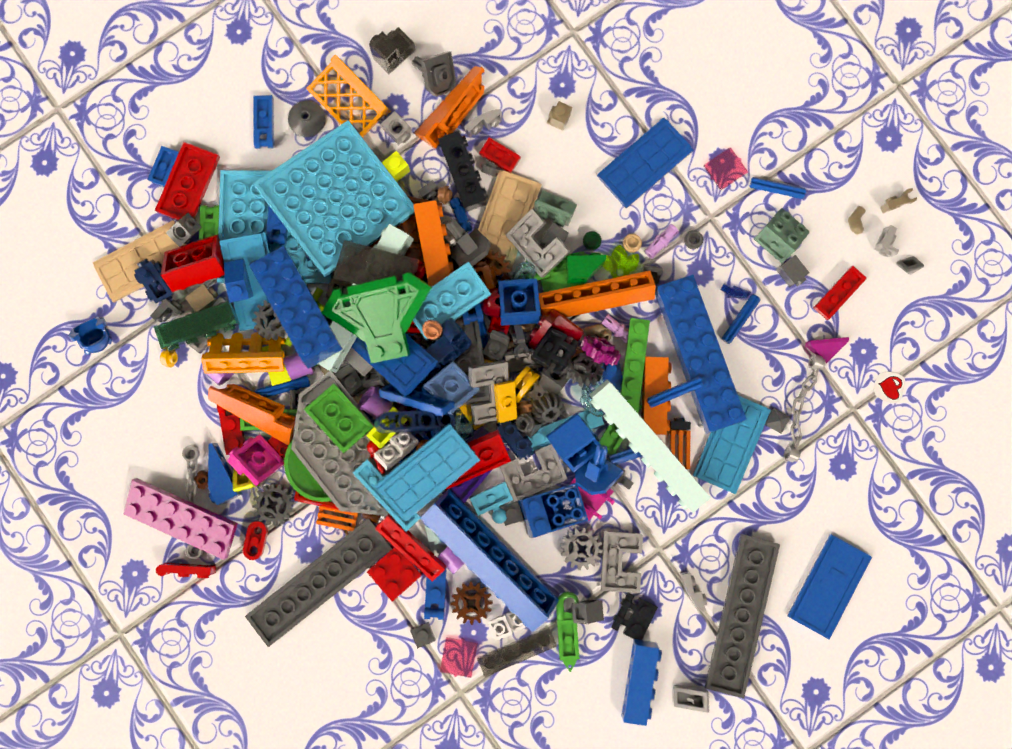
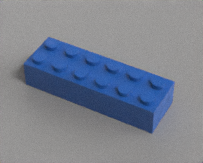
[249,246,343,369]

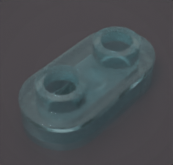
[510,262,536,280]

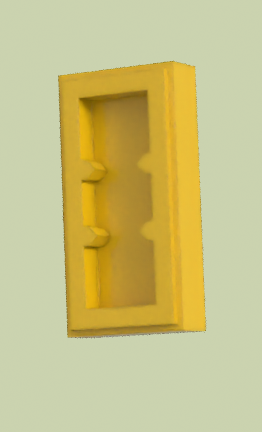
[494,380,517,423]

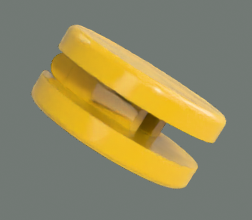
[514,366,540,403]

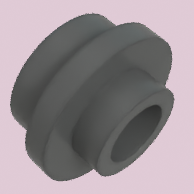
[481,162,499,177]
[684,230,703,249]
[516,413,535,433]

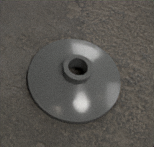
[288,100,326,137]

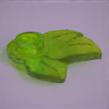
[603,244,639,278]

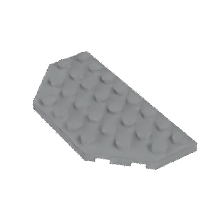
[291,371,399,516]

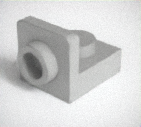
[874,225,899,257]

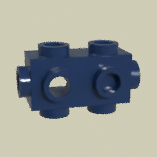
[134,258,175,303]
[495,421,534,460]

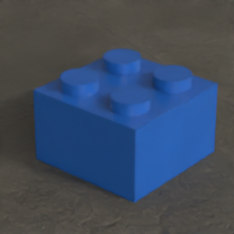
[498,279,540,326]

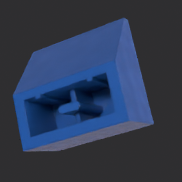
[546,413,602,472]

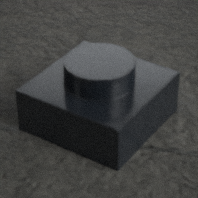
[670,418,691,430]

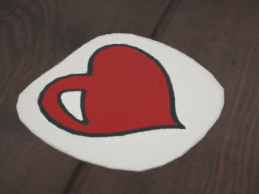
[874,372,905,403]

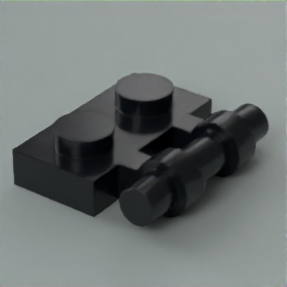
[531,327,579,374]
[611,592,658,640]

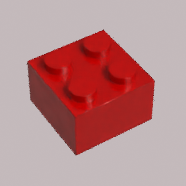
[367,547,423,602]

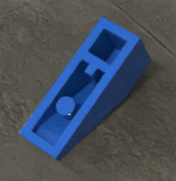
[208,443,242,505]

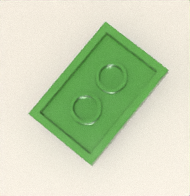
[304,384,374,454]

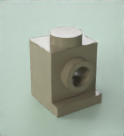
[546,101,572,131]

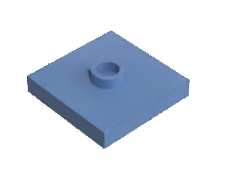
[424,361,480,415]

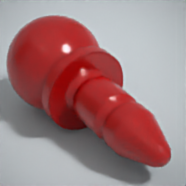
[367,440,385,474]

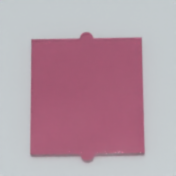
[703,147,748,191]
[440,637,478,678]

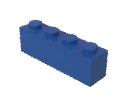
[621,639,662,726]

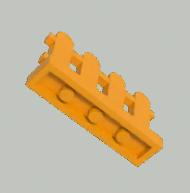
[201,332,286,374]

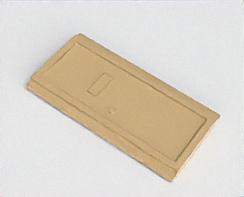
[478,170,542,268]
[93,220,187,303]

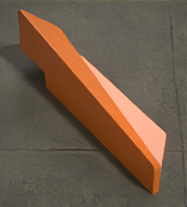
[414,66,485,149]
[208,384,296,445]

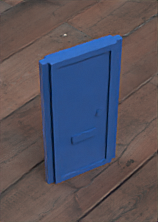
[597,117,694,209]
[352,333,438,397]
[787,534,872,640]

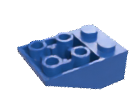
[518,483,588,538]

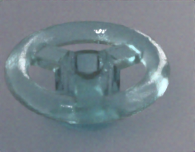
[580,383,606,417]
[455,410,474,441]

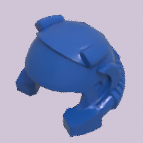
[68,317,112,355]

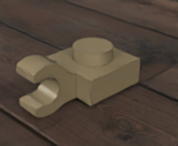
[880,188,917,214]

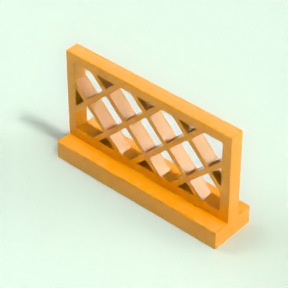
[306,55,391,138]

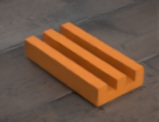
[670,430,691,469]
[316,506,358,531]

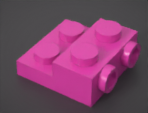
[228,434,284,486]

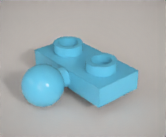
[470,481,513,524]

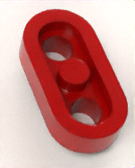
[243,521,268,560]

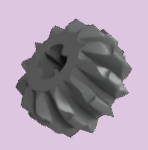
[531,392,565,425]

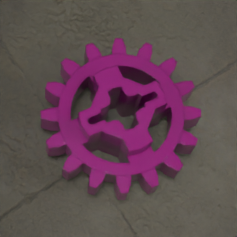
[580,335,621,366]

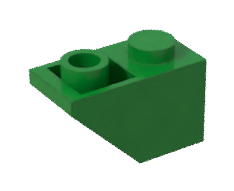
[566,253,606,284]

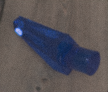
[720,283,751,298]

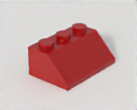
[161,235,224,292]

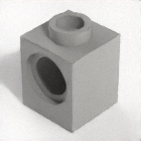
[381,111,412,145]

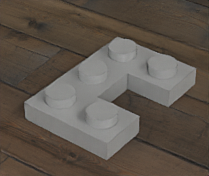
[506,209,571,278]
[468,360,509,425]
[499,444,568,502]
[600,531,643,593]

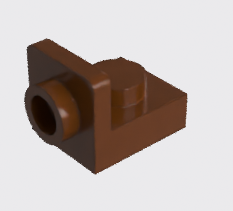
[473,260,498,289]

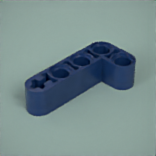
[415,319,472,390]
[374,411,455,437]

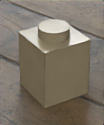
[185,284,218,315]

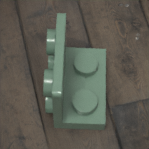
[534,190,577,227]
[754,208,810,264]

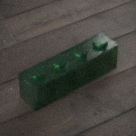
[154,301,240,352]

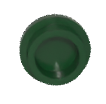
[583,231,602,250]

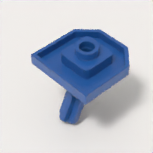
[574,445,623,495]

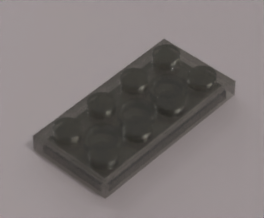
[333,240,420,294]

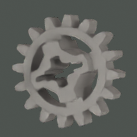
[560,527,603,570]

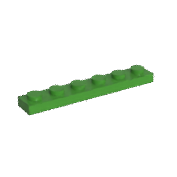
[615,318,650,433]

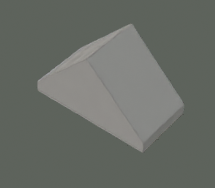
[674,686,710,713]

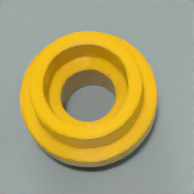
[160,348,178,368]

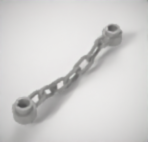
[783,354,825,462]
[182,446,204,559]

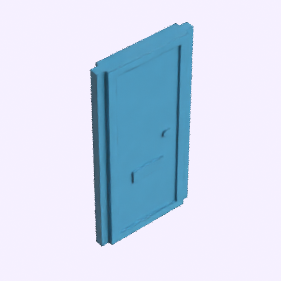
[219,232,275,331]
[693,395,771,494]
[375,423,480,521]

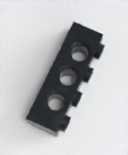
[438,131,488,212]

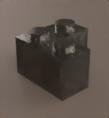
[369,27,416,75]

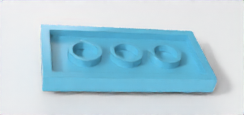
[413,262,491,340]

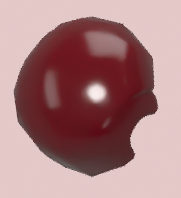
[480,287,500,318]

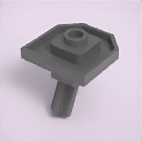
[412,51,456,97]
[446,219,491,267]

